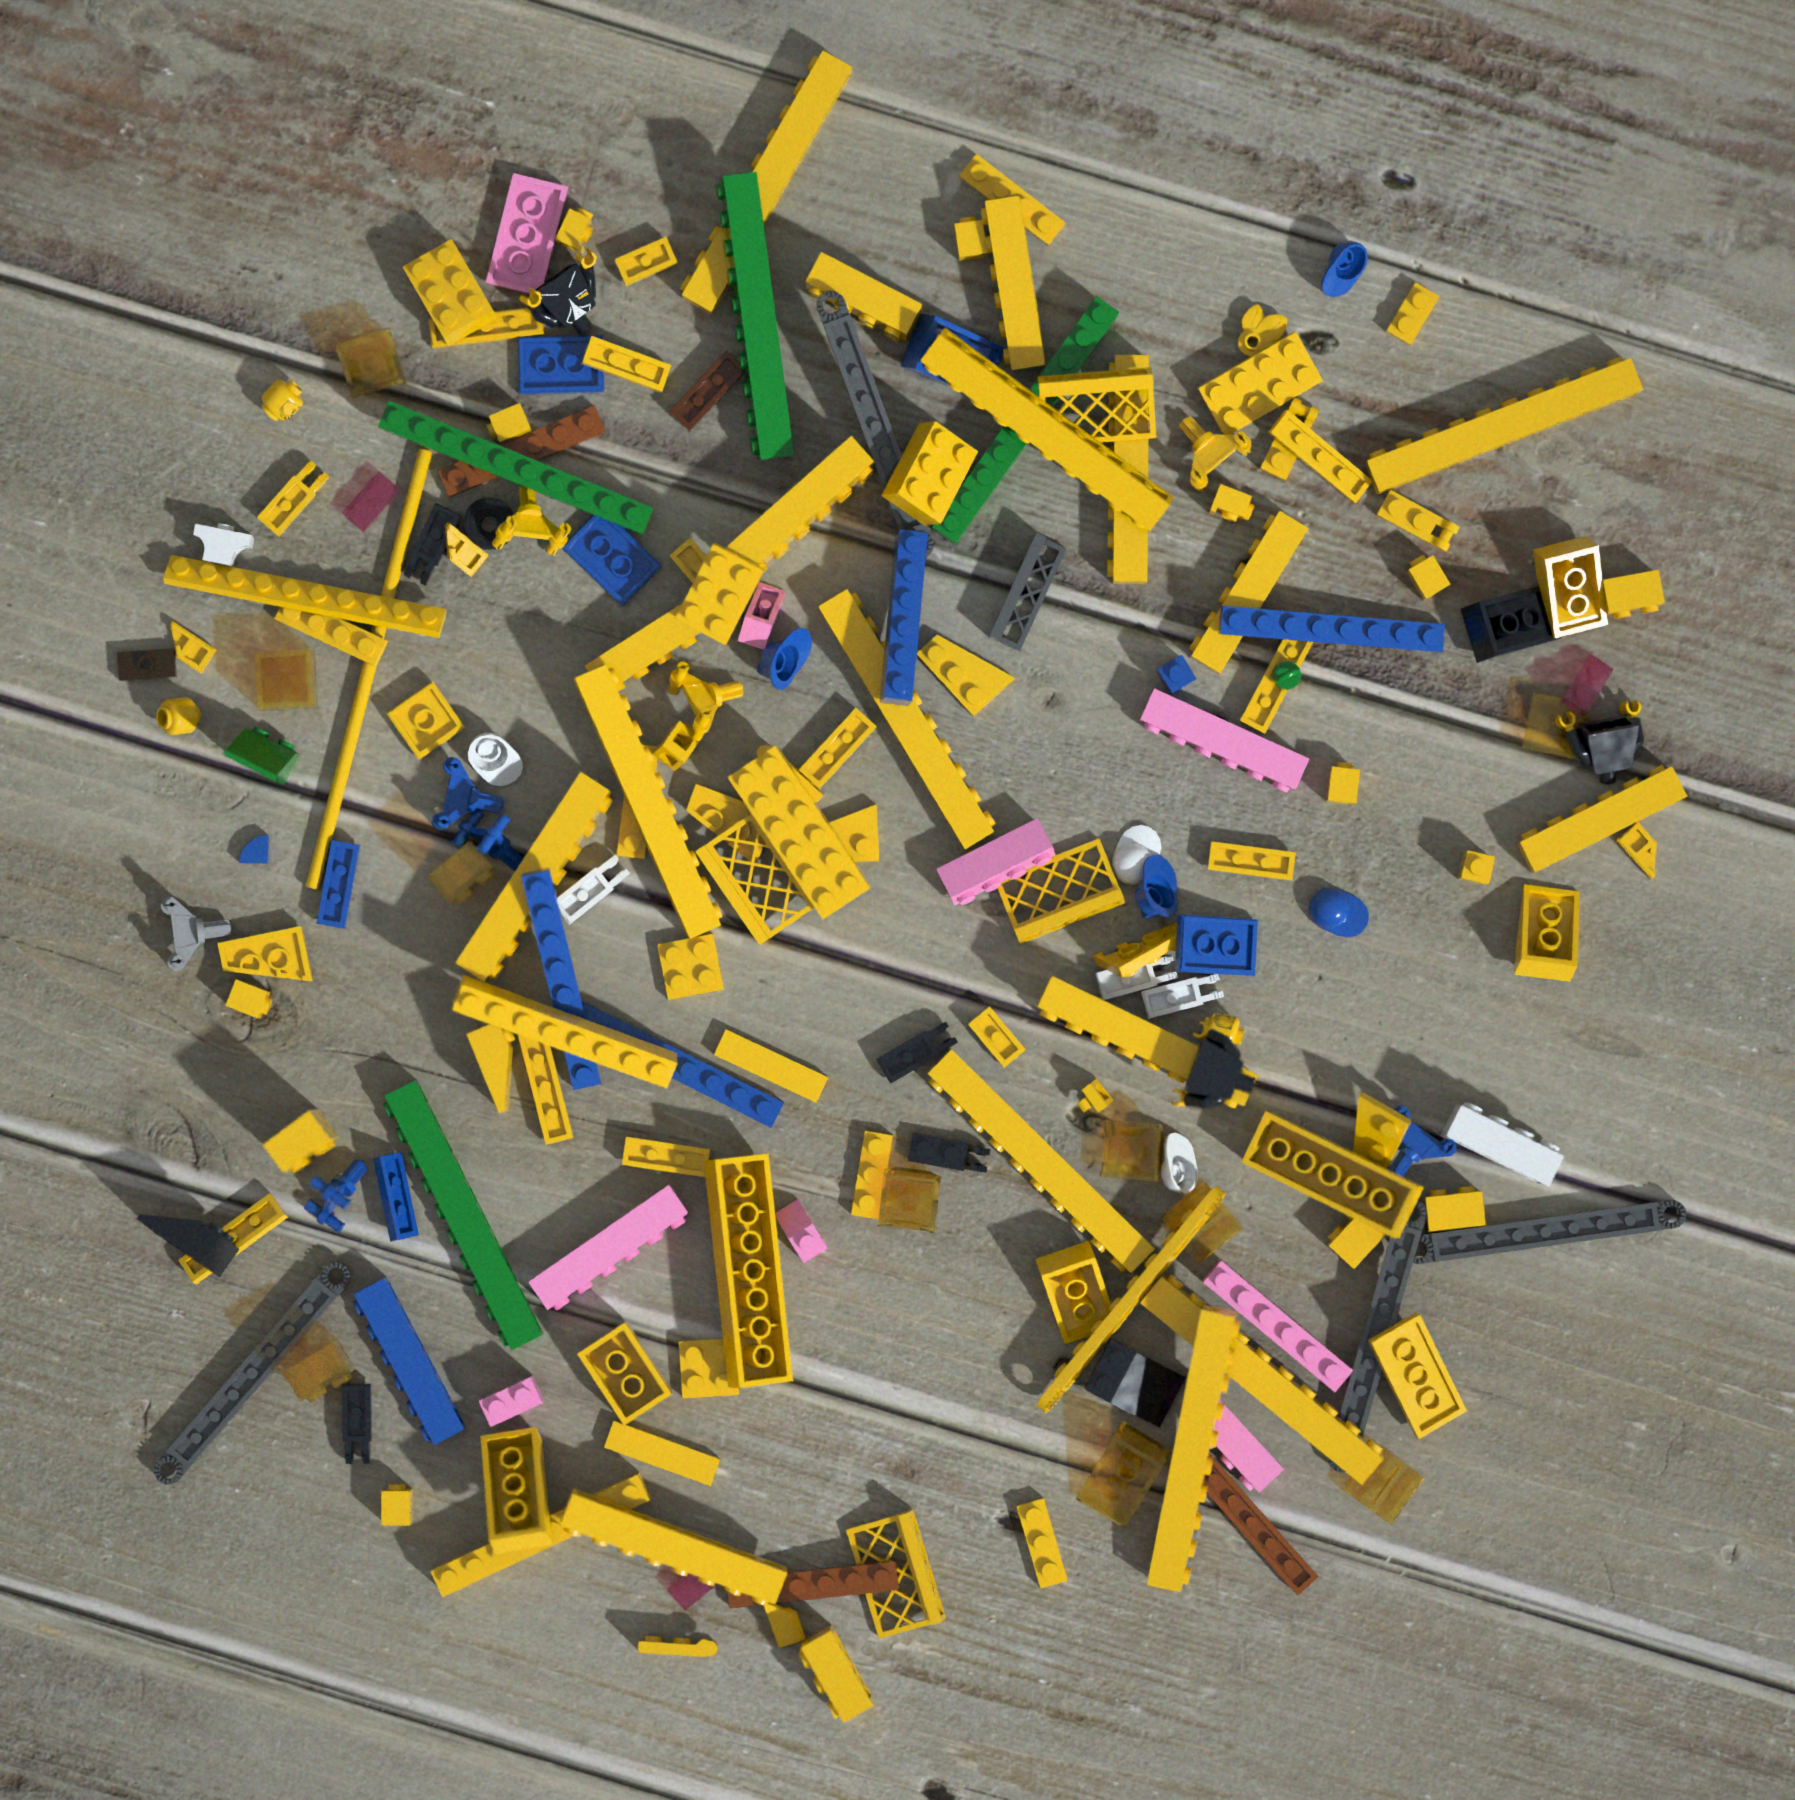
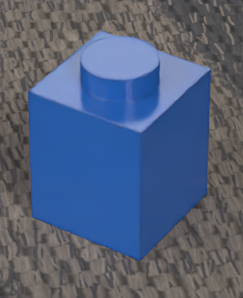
[1156,655,1196,695]

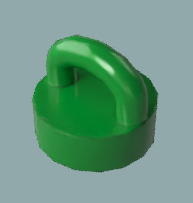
[1272,661,1301,690]

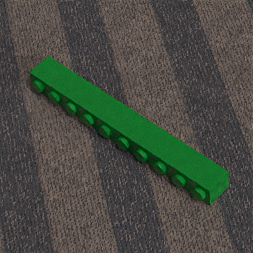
[716,172,794,460]
[932,296,1120,546]
[378,400,654,536]
[383,1080,544,1351]

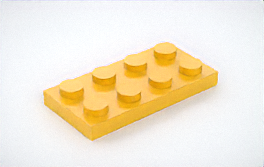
[1197,331,1323,435]
[1368,1312,1467,1439]

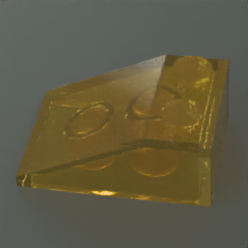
[1076,1421,1172,1529]

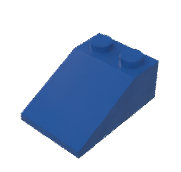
[900,314,1005,387]

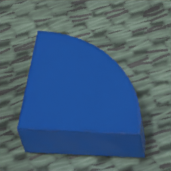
[239,835,269,864]

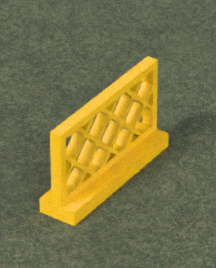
[1037,367,1156,443]
[695,813,815,945]
[997,838,1125,945]
[846,1509,946,1639]

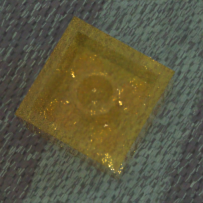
[254,649,318,712]
[427,840,496,905]
[283,1340,355,1403]

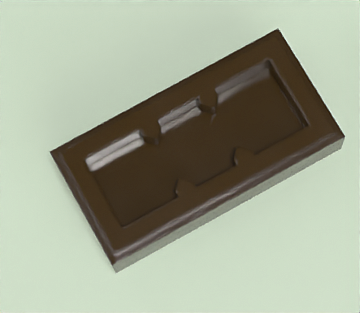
[117,648,177,681]

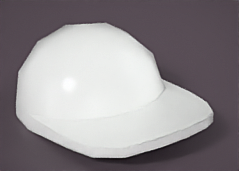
[468,732,523,786]
[1111,825,1161,885]
[1160,1133,1198,1194]

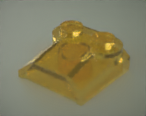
[335,328,406,399]
[1100,1120,1164,1181]
[878,1167,941,1233]

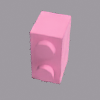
[479,1375,544,1427]

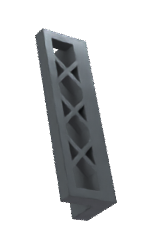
[989,532,1067,652]

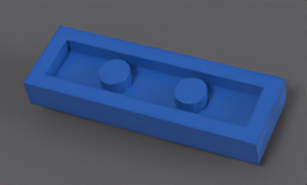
[316,840,361,929]
[373,1152,419,1242]

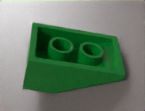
[223,726,299,785]

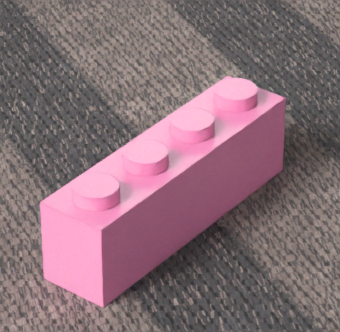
[936,818,1056,906]
[1180,1400,1284,1492]

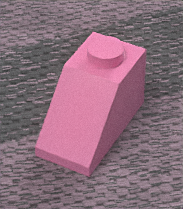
[738,582,786,650]
[775,1199,828,1263]

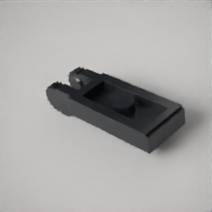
[404,503,462,586]
[876,1022,958,1084]
[908,1133,991,1173]
[342,1384,372,1464]

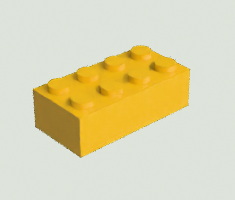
[805,252,922,343]
[480,1427,552,1554]

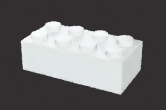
[1440,1102,1564,1187]

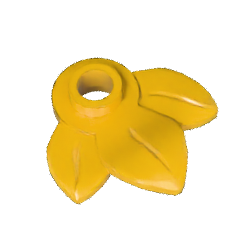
[1238,304,1287,357]

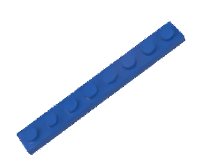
[1219,606,1445,652]
[522,868,601,1090]
[582,1001,784,1128]

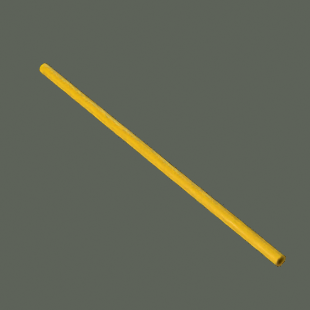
[305,449,432,890]

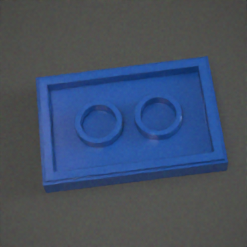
[518,335,604,395]
[562,515,662,607]
[1175,915,1258,976]

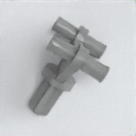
[160,897,231,971]

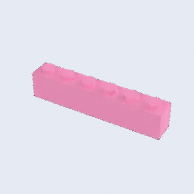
[1139,688,1309,793]
[528,1184,689,1311]
[1202,1259,1353,1392]

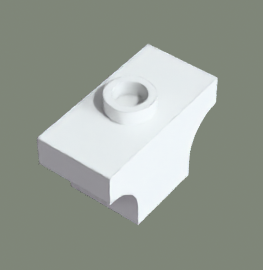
[193,523,254,567]

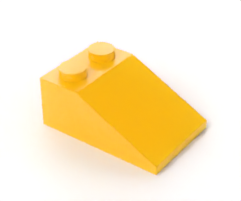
[1533,536,1608,638]
[1514,884,1580,982]
[467,1024,515,1113]
[1035,1240,1111,1344]

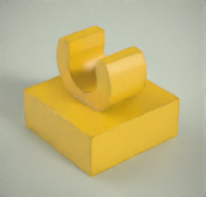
[1077,1078,1114,1113]

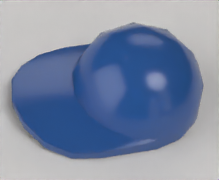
[1321,240,1368,297]
[1308,888,1369,938]

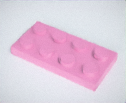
[486,173,569,294]

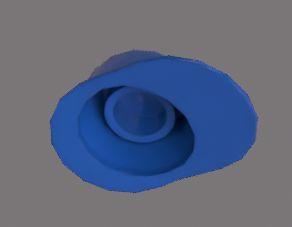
[757,628,812,690]
[1134,855,1178,919]

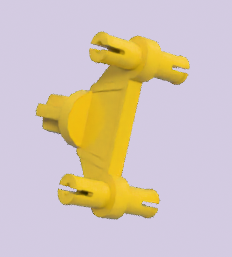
[1179,416,1252,492]
[492,486,571,556]
[668,662,744,741]

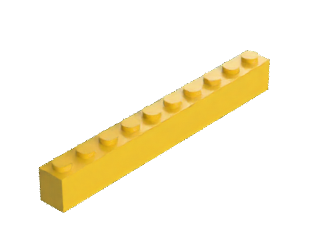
[680,51,852,315]
[921,328,1174,531]
[1364,356,1643,495]
[818,589,996,850]
[572,664,722,939]
[927,1049,1155,1273]
[1140,1274,1385,1485]
[1147,1305,1241,1592]

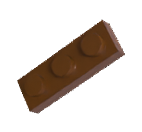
[669,350,745,432]

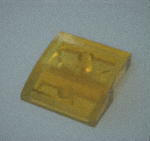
[1523,692,1590,760]
[1160,1181,1243,1264]
[1342,1449,1424,1525]

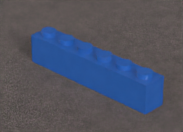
[880,530,928,706]
[353,1277,466,1445]

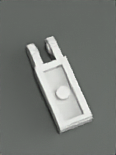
[557,855,631,925]
[1095,954,1178,1000]
[1141,974,1224,1019]

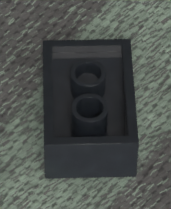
[1460,586,1562,663]
[136,1214,240,1278]
[1084,1338,1186,1428]

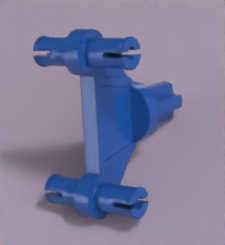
[431,757,504,830]
[450,809,524,871]
[1388,1106,1457,1176]
[304,1159,368,1233]

